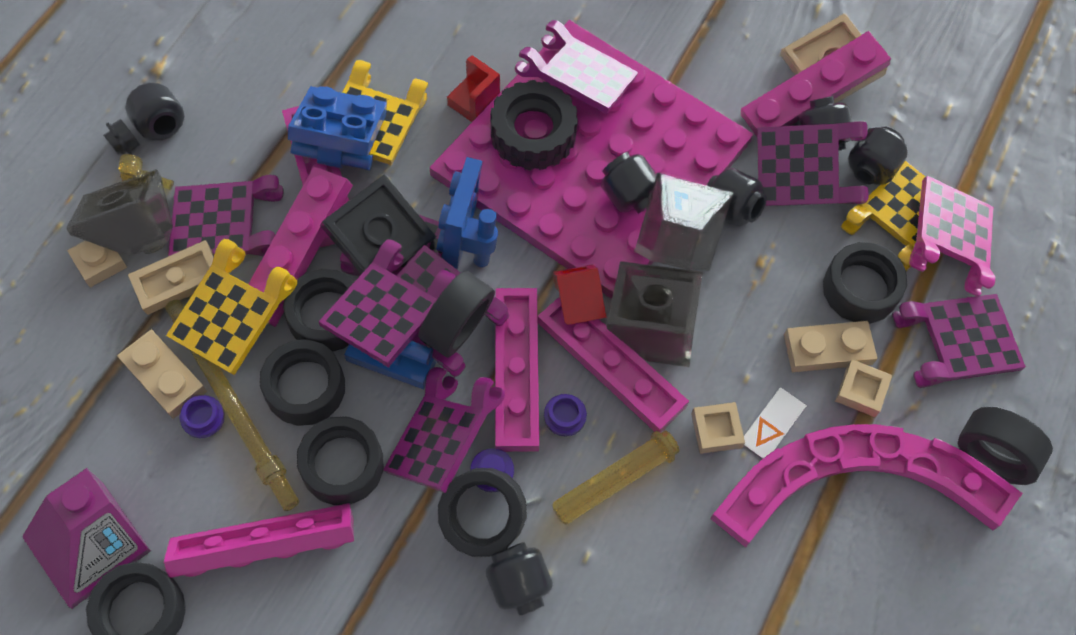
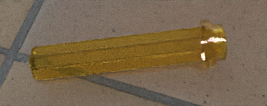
[552,430,680,524]

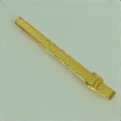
[165,299,300,511]

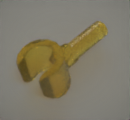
[118,154,174,190]

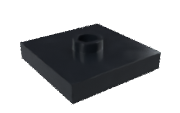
[320,174,437,274]

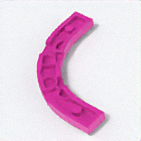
[710,424,1023,548]

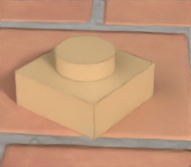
[67,231,127,288]
[835,359,892,418]
[691,402,745,454]

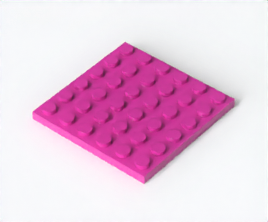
[429,20,753,304]

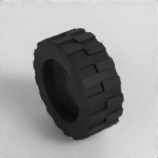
[490,80,578,170]

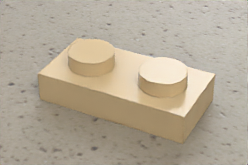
[128,240,214,315]
[784,321,878,373]
[117,329,207,419]

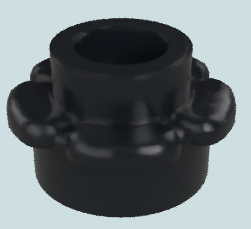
[104,119,140,156]

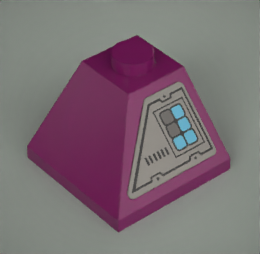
[22,468,151,609]

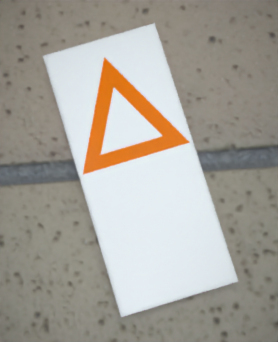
[744,387,807,458]

